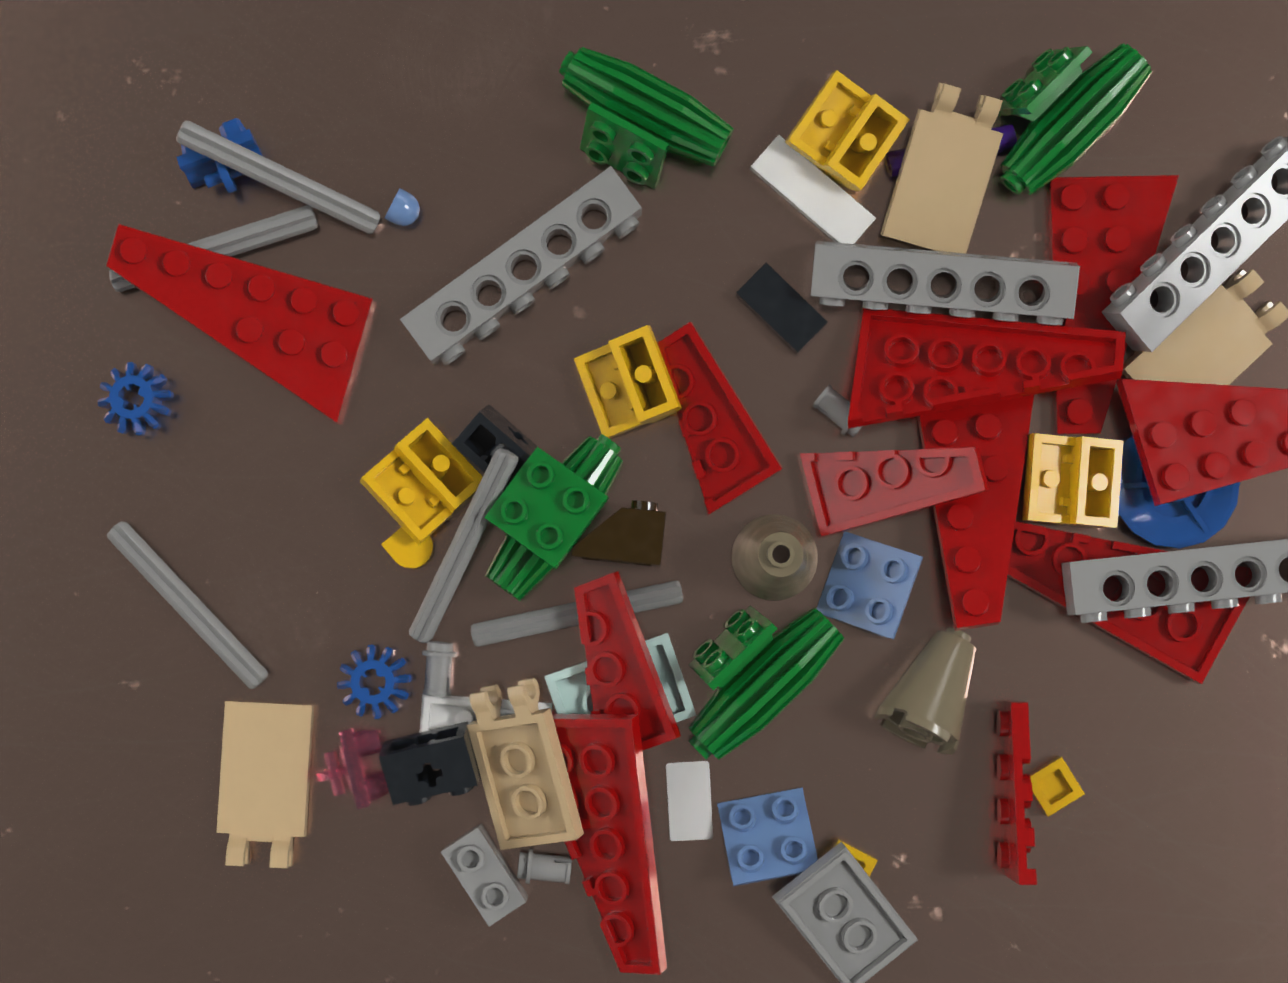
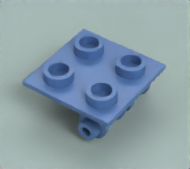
[817,532,923,640]
[717,788,818,886]

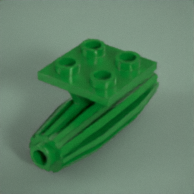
[999,43,1152,195]
[559,47,734,189]
[484,434,623,601]
[688,605,845,760]

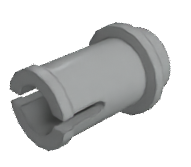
[812,384,863,438]
[422,641,457,696]
[517,849,572,885]

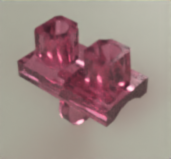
[315,728,389,809]

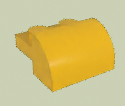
[785,70,910,191]
[574,325,682,439]
[360,418,482,545]
[1022,433,1124,528]

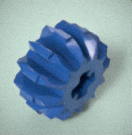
[97,362,174,436]
[337,644,413,719]

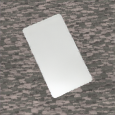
[666,761,713,841]

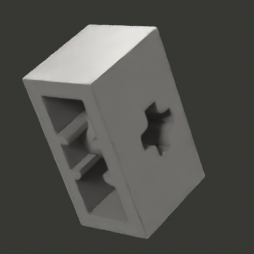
[441,823,528,927]

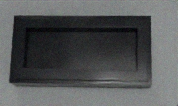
[736,262,828,354]

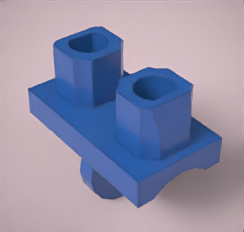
[176,118,263,193]

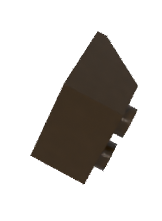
[572,500,666,567]

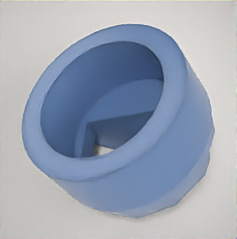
[384,188,420,226]

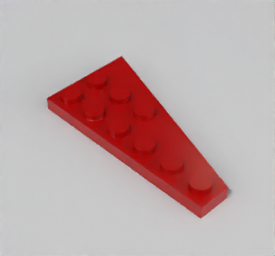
[1048,175,1179,436]
[106,224,373,423]
[848,308,1126,429]
[1116,379,1288,506]
[917,395,1034,631]
[1008,521,1252,684]
[552,714,667,975]

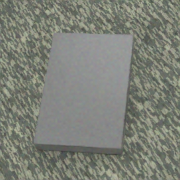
[772,841,918,983]

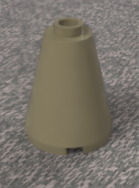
[732,514,818,601]
[874,627,976,755]

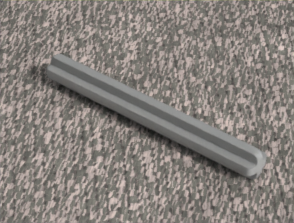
[176,121,380,234]
[109,205,317,292]
[409,448,518,644]
[107,521,268,689]
[471,580,683,647]

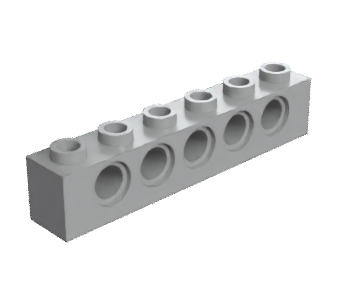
[1101,136,1288,352]
[400,166,642,366]
[811,241,1080,325]
[1061,539,1288,623]

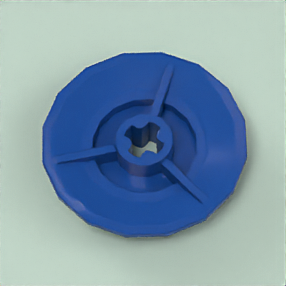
[1118,435,1240,549]

